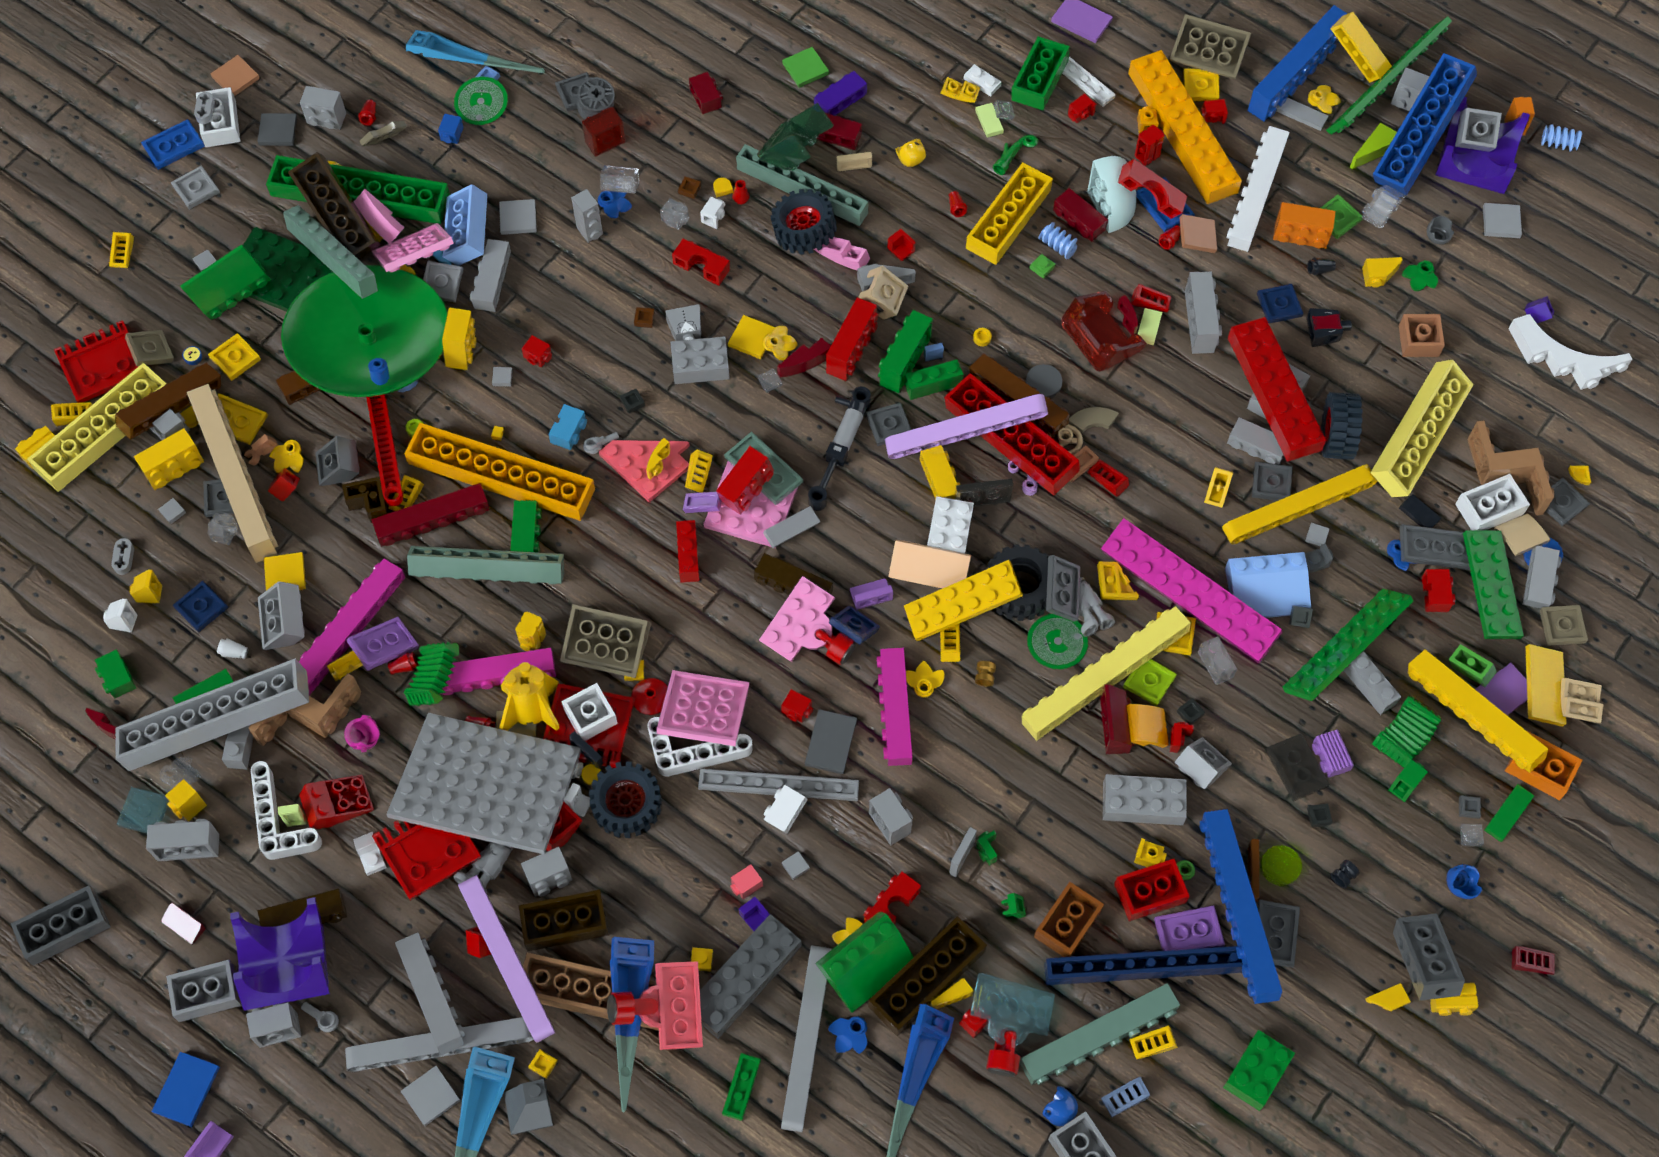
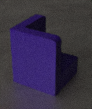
[1525,296,1555,324]
[739,897,770,932]

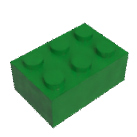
[1223,1030,1295,1111]

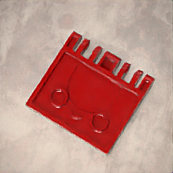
[54,320,139,403]
[543,683,635,768]
[372,820,482,901]

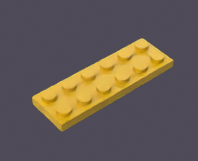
[904,560,1023,641]

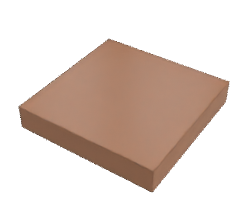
[210,55,260,96]
[1180,214,1217,253]

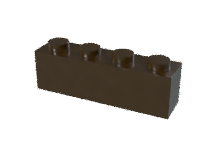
[754,553,833,595]
[257,888,347,927]

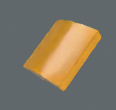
[1127,704,1169,748]

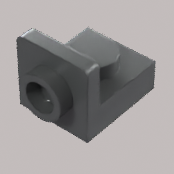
[1305,544,1333,574]

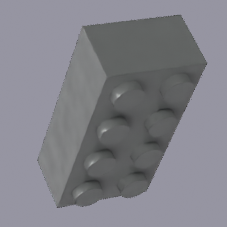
[11,885,111,966]

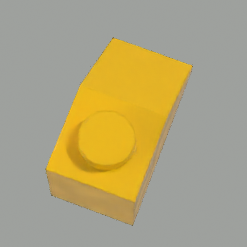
[1362,257,1402,287]
[130,570,162,603]

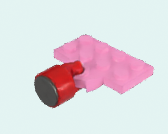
[759,576,857,665]

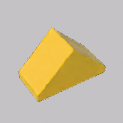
[1204,467,1233,508]

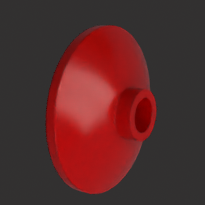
[631,678,668,715]

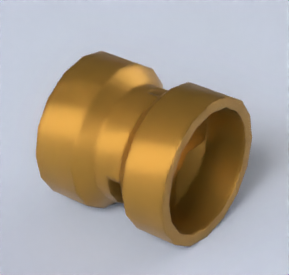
[975,661,996,687]

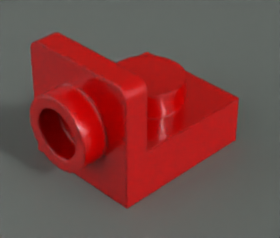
[1170,722,1194,753]

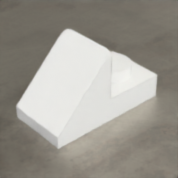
[353,832,387,876]

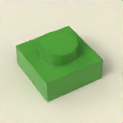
[1030,254,1055,279]

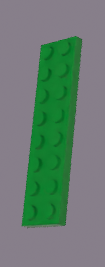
[1282,588,1413,701]

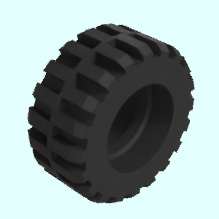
[986,544,1049,621]

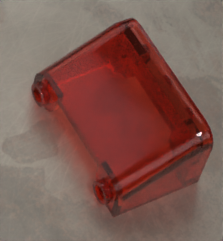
[1061,291,1147,372]

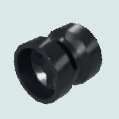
[1330,860,1360,888]

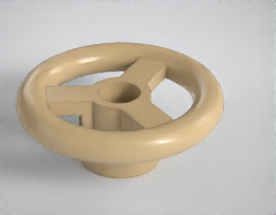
[1047,424,1083,455]

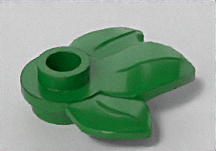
[1402,260,1438,291]

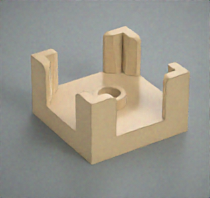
[858,266,908,320]

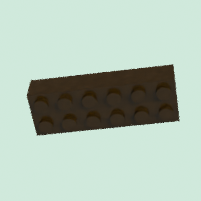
[288,152,381,260]
[868,916,987,1036]

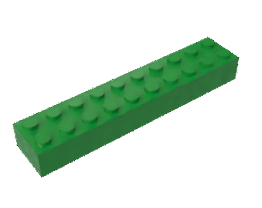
[266,155,450,224]

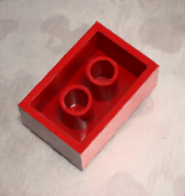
[716,446,774,515]
[1114,859,1189,922]

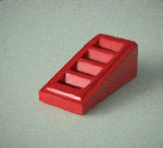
[1131,284,1172,313]
[1087,459,1129,497]

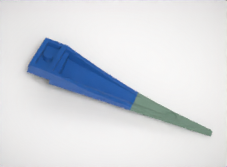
[610,937,654,1112]
[886,1004,954,1157]

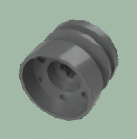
[577,77,615,124]

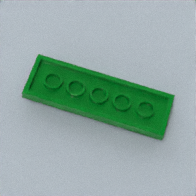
[1463,530,1524,639]

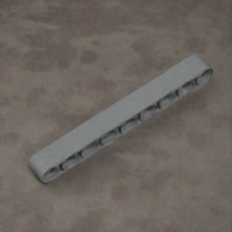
[781,945,832,1132]
[345,1017,534,1071]

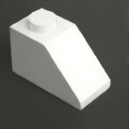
[103,599,138,632]

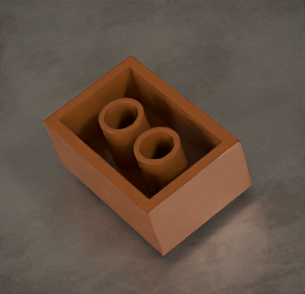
[1034,881,1104,957]

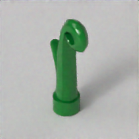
[993,135,1038,175]

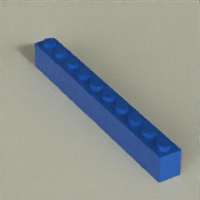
[1200,809,1282,1004]

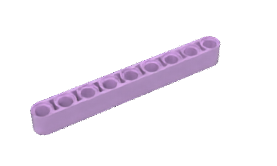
[885,394,1048,459]
[458,875,555,1043]

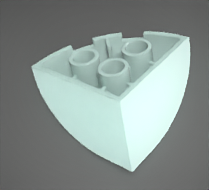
[1087,156,1136,233]

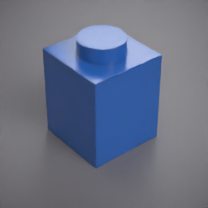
[438,114,464,144]

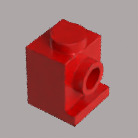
[1068,93,1096,123]
[1200,99,1228,124]
[959,1006,990,1038]

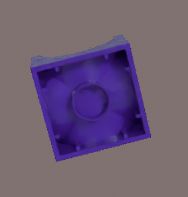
[1435,97,1530,194]
[230,897,329,1011]

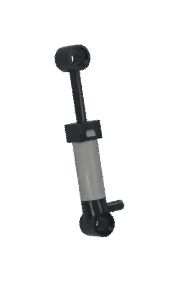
[808,386,871,511]

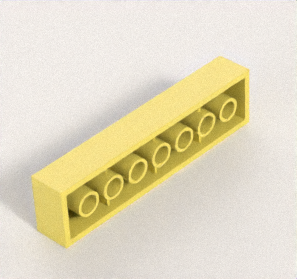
[1370,360,1474,497]
[27,363,167,492]

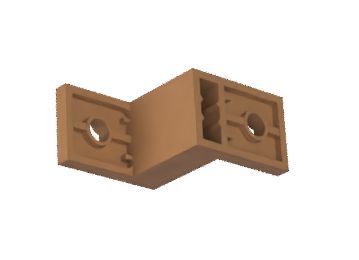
[1467,421,1554,516]
[248,673,361,746]

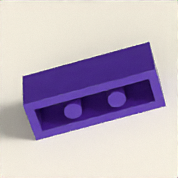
[814,71,867,116]

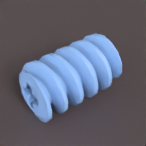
[1541,124,1582,152]
[1038,222,1077,259]

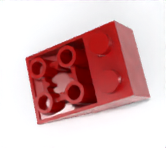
[299,775,374,830]

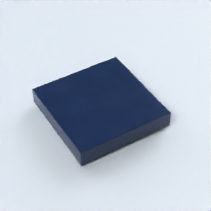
[1257,284,1303,324]
[172,581,228,633]
[829,605,880,645]

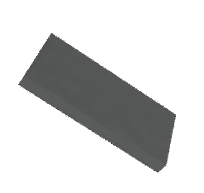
[1400,524,1470,570]

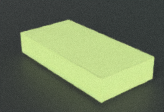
[975,103,1004,138]
[1136,308,1162,345]
[278,804,307,827]

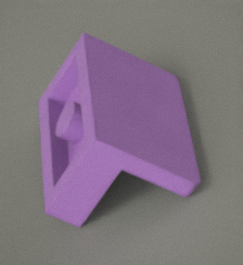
[850,579,893,610]
[184,1121,233,1157]

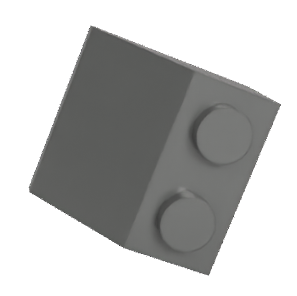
[316,436,360,486]

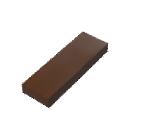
[1248,839,1260,903]

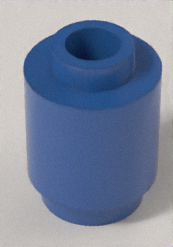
[368,358,389,385]

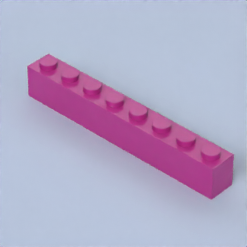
[299,558,405,696]

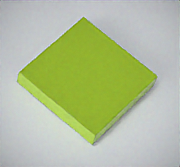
[1123,659,1177,707]

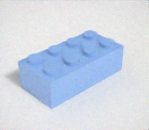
[442,184,487,266]

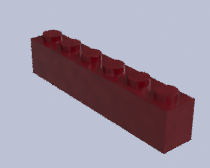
[371,483,490,547]

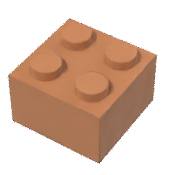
[1399,314,1445,357]

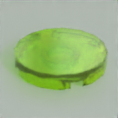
[1260,845,1302,886]

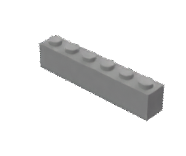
[395,933,465,1055]

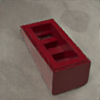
[1512,946,1555,975]

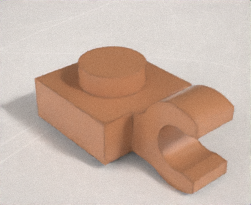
[244,434,278,465]

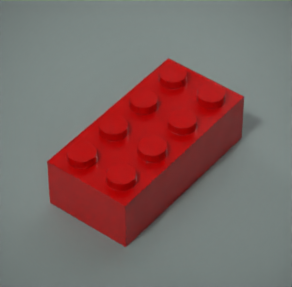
[826,297,879,381]

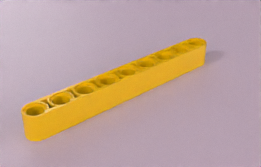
[1222,464,1378,545]

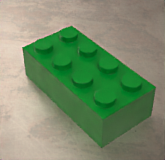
[1011,36,1070,111]
[878,310,933,393]

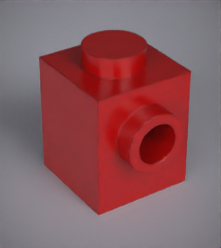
[522,335,552,368]
[781,689,813,723]

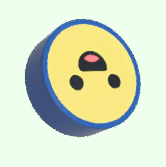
[182,346,202,365]

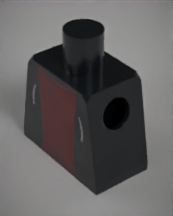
[1306,308,1352,347]

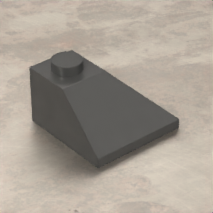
[504,1079,553,1135]

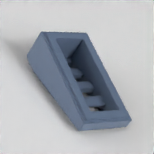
[1101,1077,1150,1118]

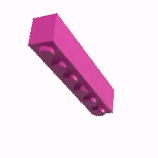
[441,648,556,695]
[876,648,912,766]

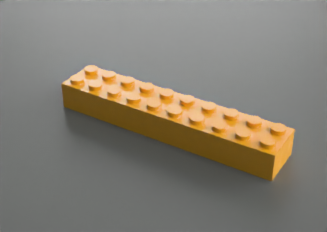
[1128,50,1242,204]
[404,423,595,521]

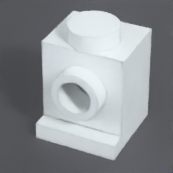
[700,197,725,229]

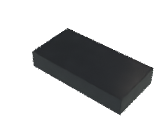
[1399,494,1441,528]
[569,731,604,769]

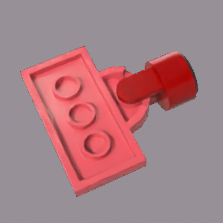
[607,961,703,1050]

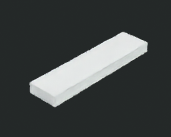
[1062,57,1115,107]

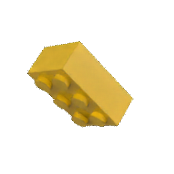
[442,308,476,370]
[134,428,204,490]

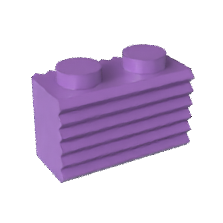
[1312,730,1354,778]

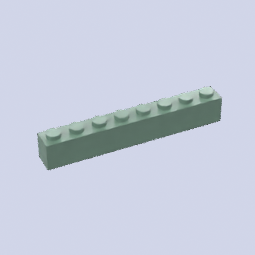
[736,144,869,226]
[283,205,378,299]
[407,546,564,584]
[1020,983,1180,1085]

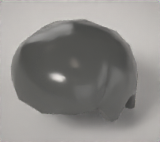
[1426,216,1454,245]

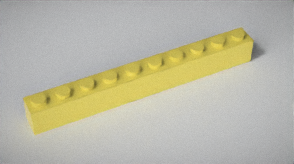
[1022,606,1191,741]

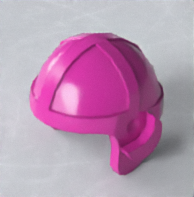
[344,715,380,752]

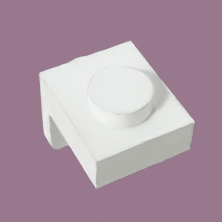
[564,783,590,817]

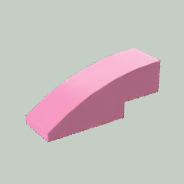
[354,189,404,244]
[813,237,870,270]

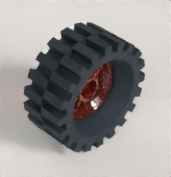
[589,761,662,838]

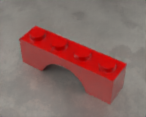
[1118,159,1187,219]

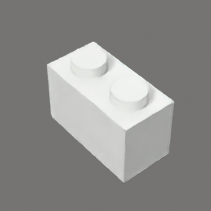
[764,785,808,834]

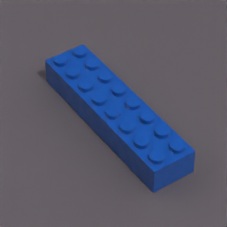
[1248,5,1348,122]
[1372,53,1477,196]

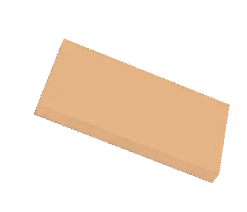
[888,539,971,589]

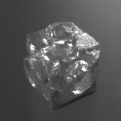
[660,198,689,230]
[207,513,238,545]

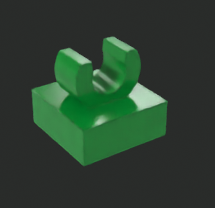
[1001,893,1026,918]

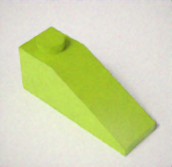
[1350,123,1397,169]

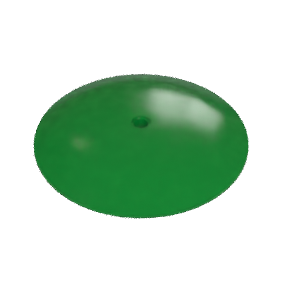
[281,265,448,397]

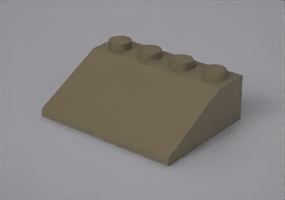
[1169,14,1251,79]
[560,604,652,678]

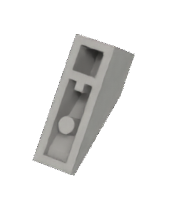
[857,264,916,292]
[222,725,254,769]

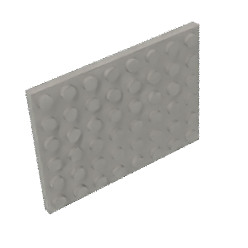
[387,713,581,854]

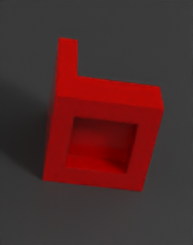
[887,229,916,261]
[268,468,300,502]
[466,926,491,958]

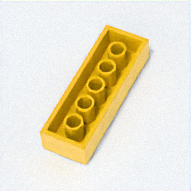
[966,162,1053,265]

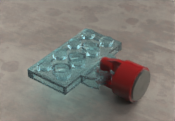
[970,973,1055,1077]

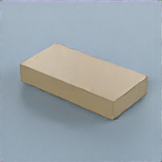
[837,152,872,171]

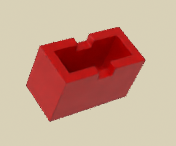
[1422,569,1455,612]

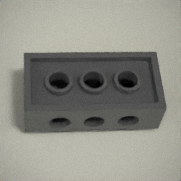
[1393,913,1465,1001]

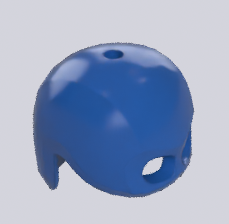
[1446,864,1482,899]
[1042,1086,1078,1127]

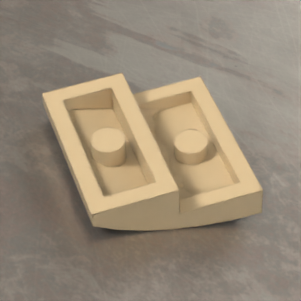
[1494,513,1550,556]
[1561,678,1603,724]

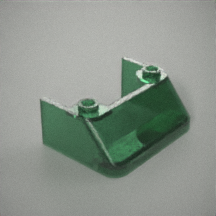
[757,103,834,171]

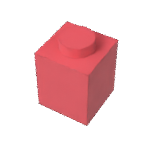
[730,864,763,899]

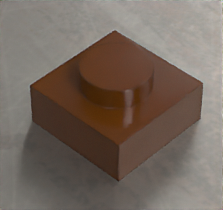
[678,176,701,199]
[634,307,655,328]

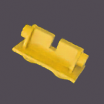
[327,651,363,681]

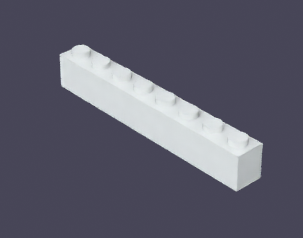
[1226,126,1289,252]

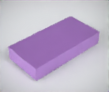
[683,492,722,513]

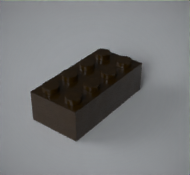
[518,889,609,952]

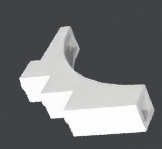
[1508,314,1632,390]

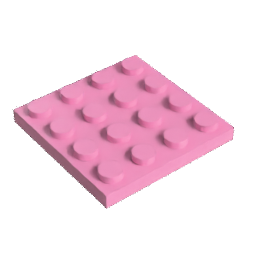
[372,223,454,272]
[704,461,798,548]
[657,670,749,746]

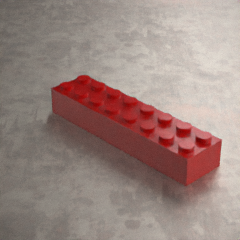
[1228,317,1326,462]
[944,373,1080,495]

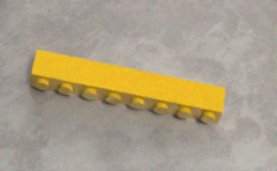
[1408,649,1548,773]

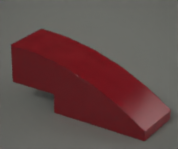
[777,338,831,378]

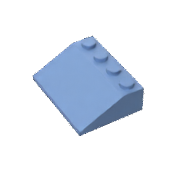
[1225,552,1311,618]

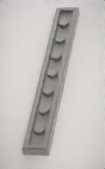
[698,769,859,801]

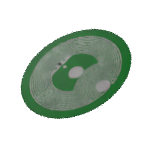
[454,76,508,125]
[1027,614,1088,669]

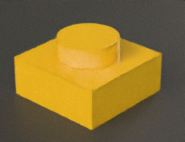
[691,947,713,971]

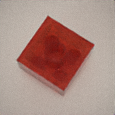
[582,106,625,157]

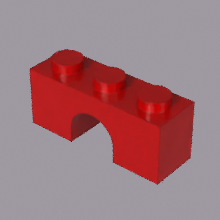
[672,238,730,286]
[676,520,699,583]
[863,871,921,924]

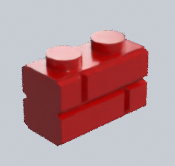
[1135,125,1165,166]

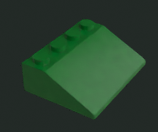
[180,244,271,320]
[815,911,914,1013]

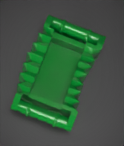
[404,642,459,706]
[1372,695,1442,768]

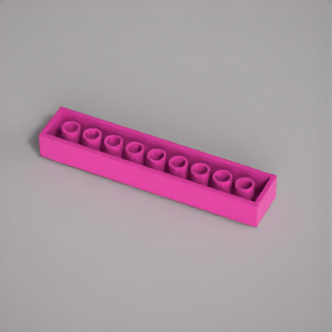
[1101,518,1283,664]

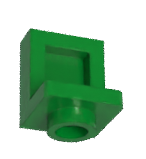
[976,830,997,866]

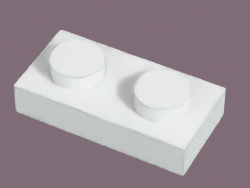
[964,64,1001,97]

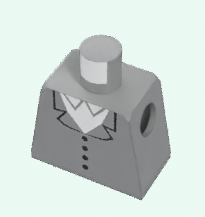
[665,304,701,341]

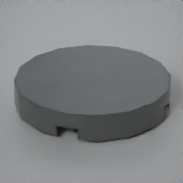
[1026,364,1062,398]

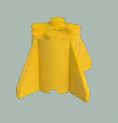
[499,662,559,731]

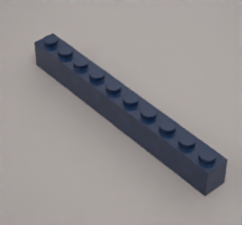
[1044,946,1243,985]

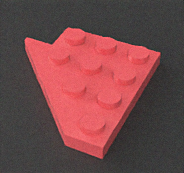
[599,440,690,503]

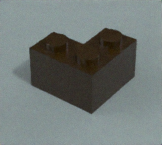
[342,476,389,523]

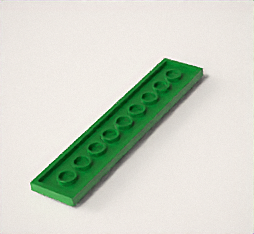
[1326,16,1452,135]

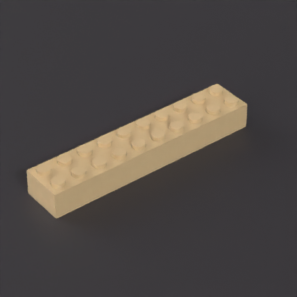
[187,384,279,563]

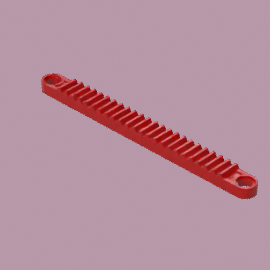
[366,394,404,507]

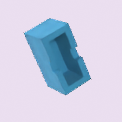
[549,404,587,450]

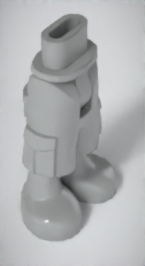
[1079,577,1115,637]
[453,842,513,893]

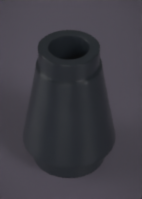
[1307,258,1336,276]

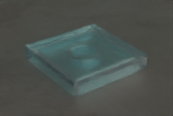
[117,787,169,833]

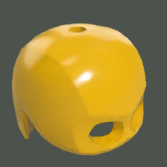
[895,138,926,167]

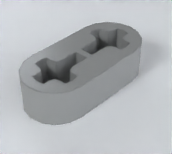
[194,92,215,124]
[112,538,134,575]

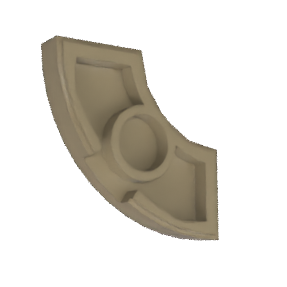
[360,121,407,146]
[1069,407,1119,433]

